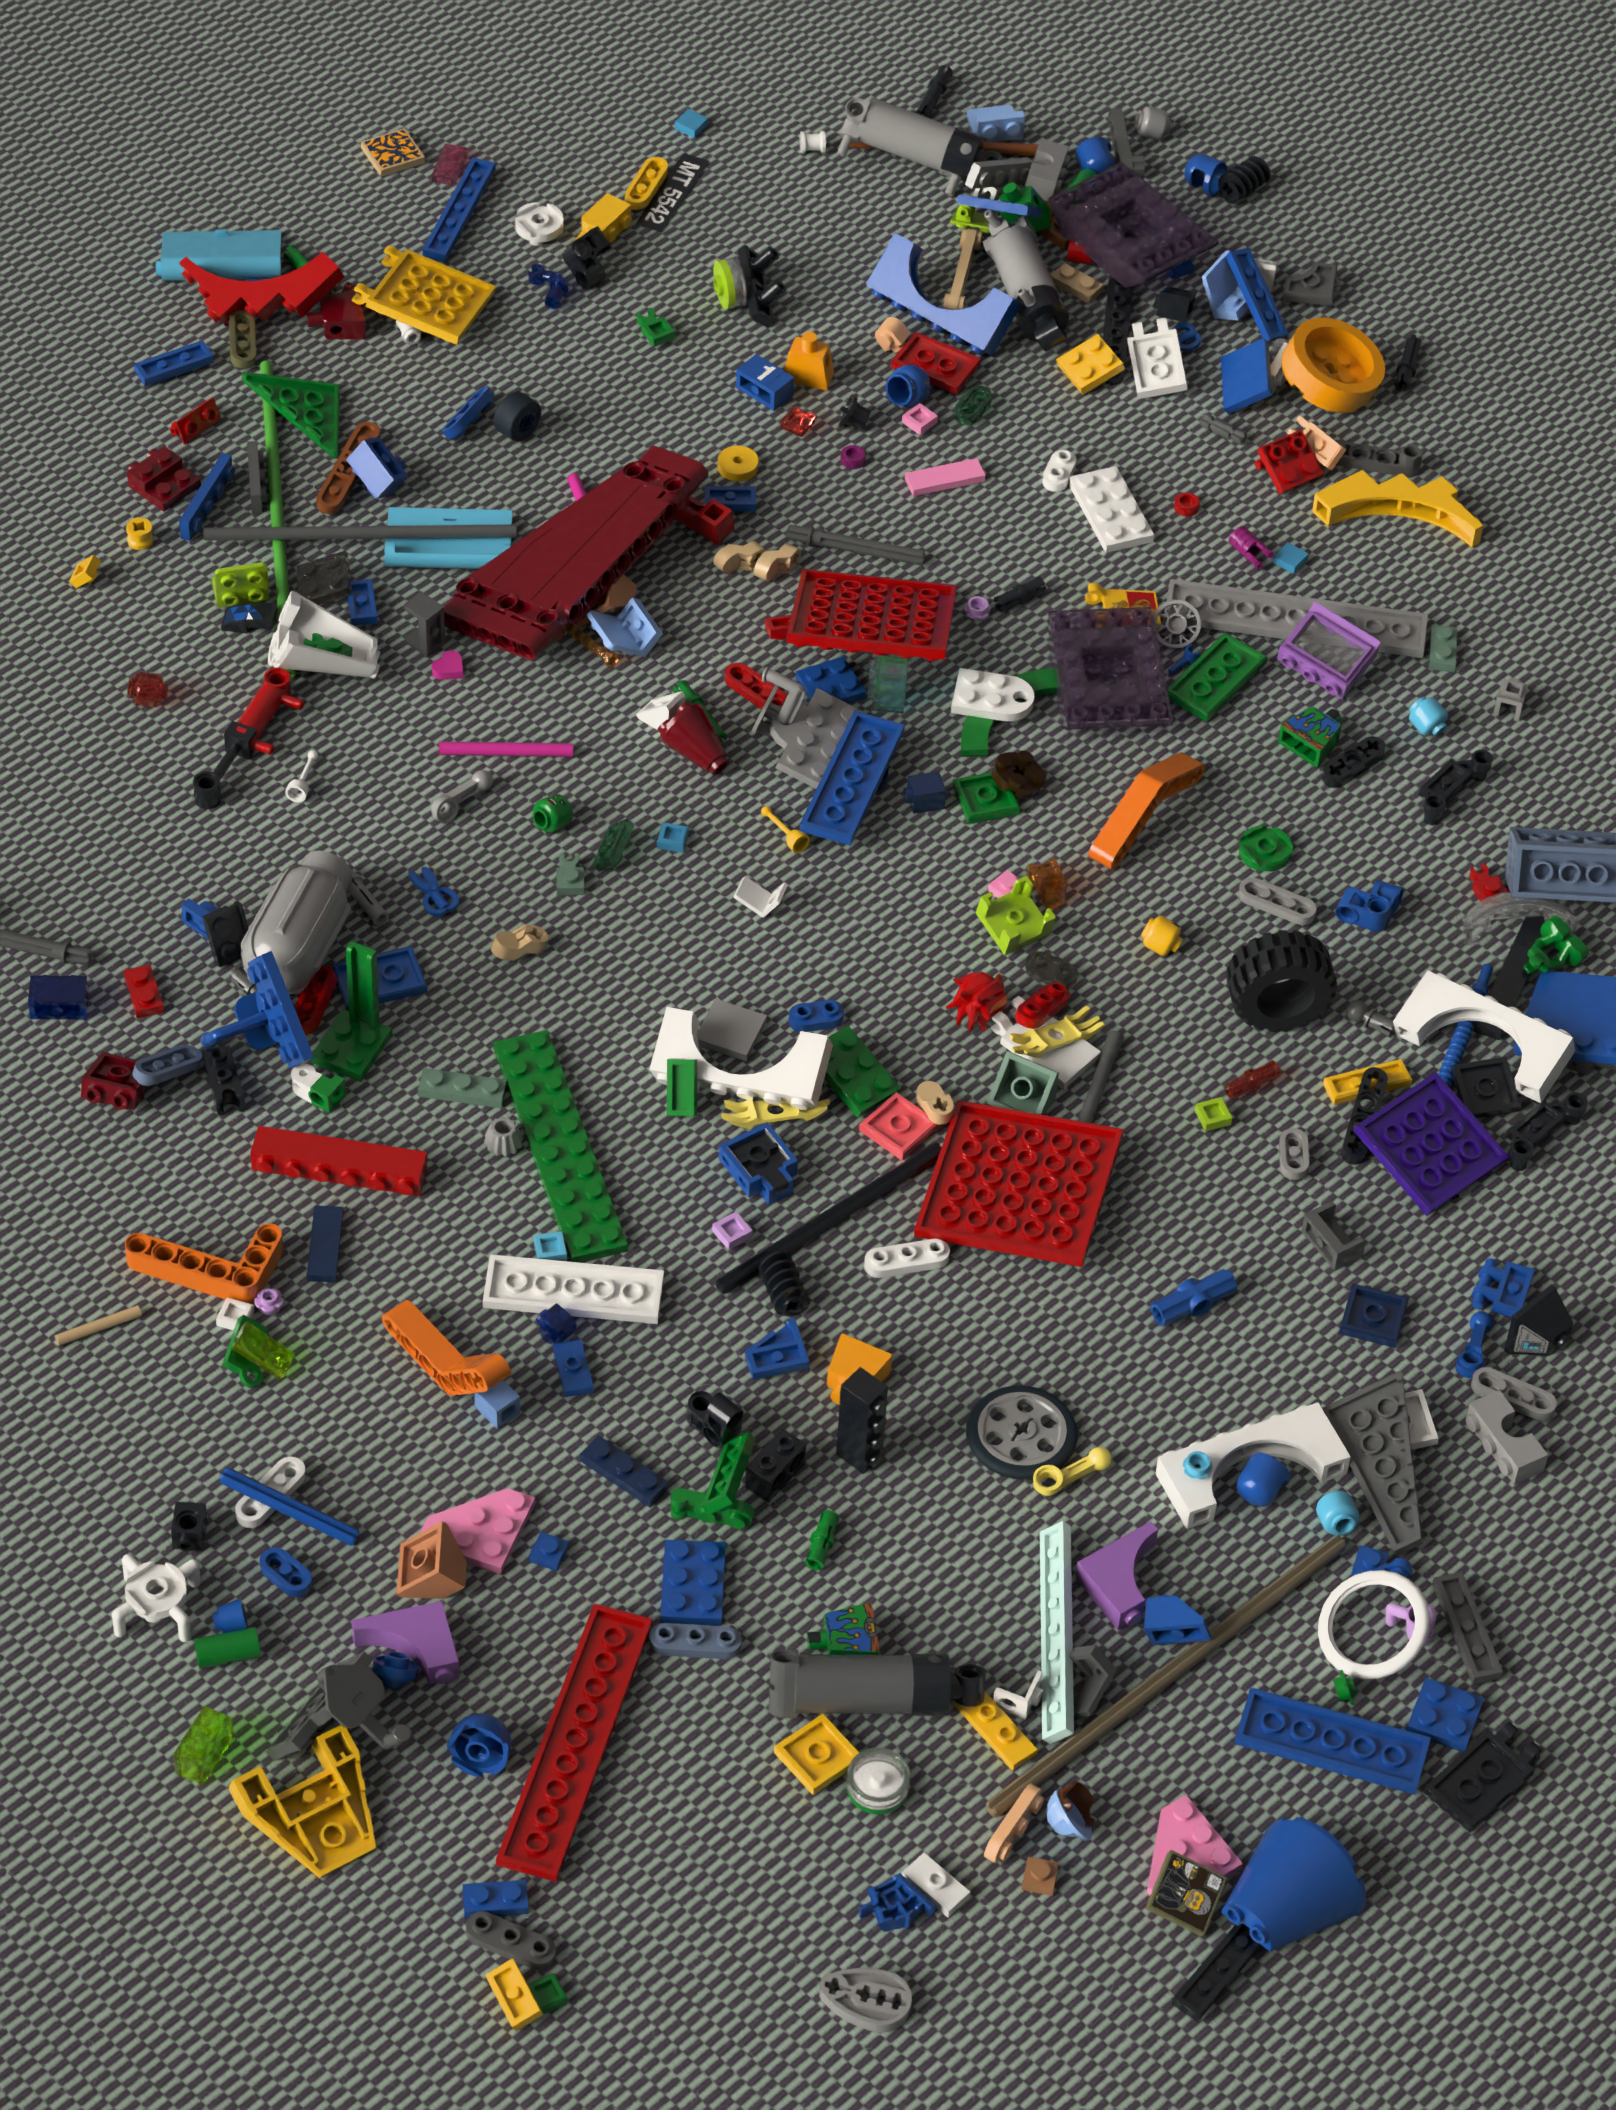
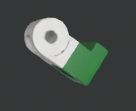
[291,1064,346,1114]

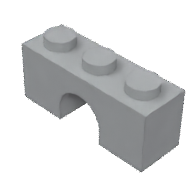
[1025,138,1071,202]
[1466,1390,1548,1485]

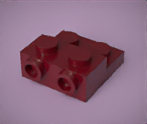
[127,446,201,512]
[81,1051,146,1110]

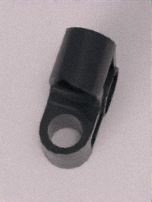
[563,226,611,289]
[687,1391,744,1448]

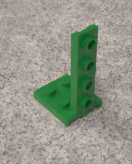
[311,941,393,1082]

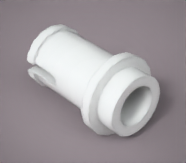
[396,320,421,344]

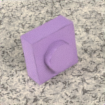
[712,1212,753,1250]

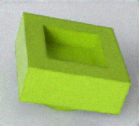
[1195,1097,1232,1132]

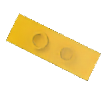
[955,1691,1038,1771]

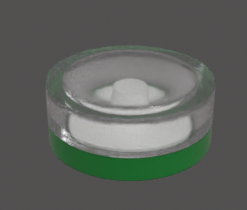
[847,1748,910,1815]

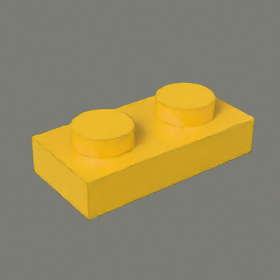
[485,1958,544,2031]

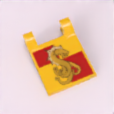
[1085,583,1161,635]

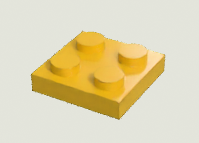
[1056,334,1125,395]
[774,1714,862,1795]

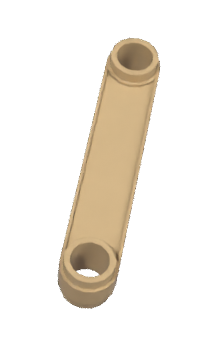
[943,228,983,310]

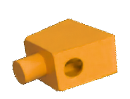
[784,332,834,391]
[827,1333,892,1405]

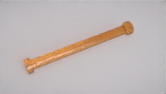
[563,623,619,668]

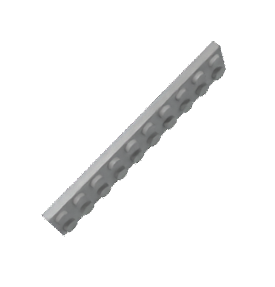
[1163,579,1428,658]

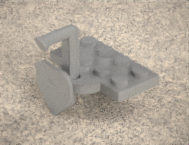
[751,667,864,789]

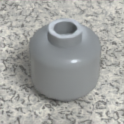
[1134,106,1172,140]

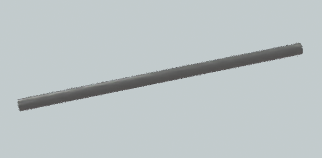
[204,524,517,541]

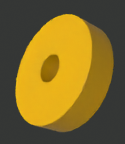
[718,446,758,481]

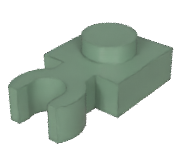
[556,853,584,895]

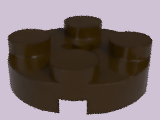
[992,751,1047,798]

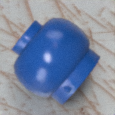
[885,364,931,407]

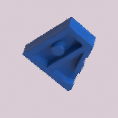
[745,1317,810,1380]

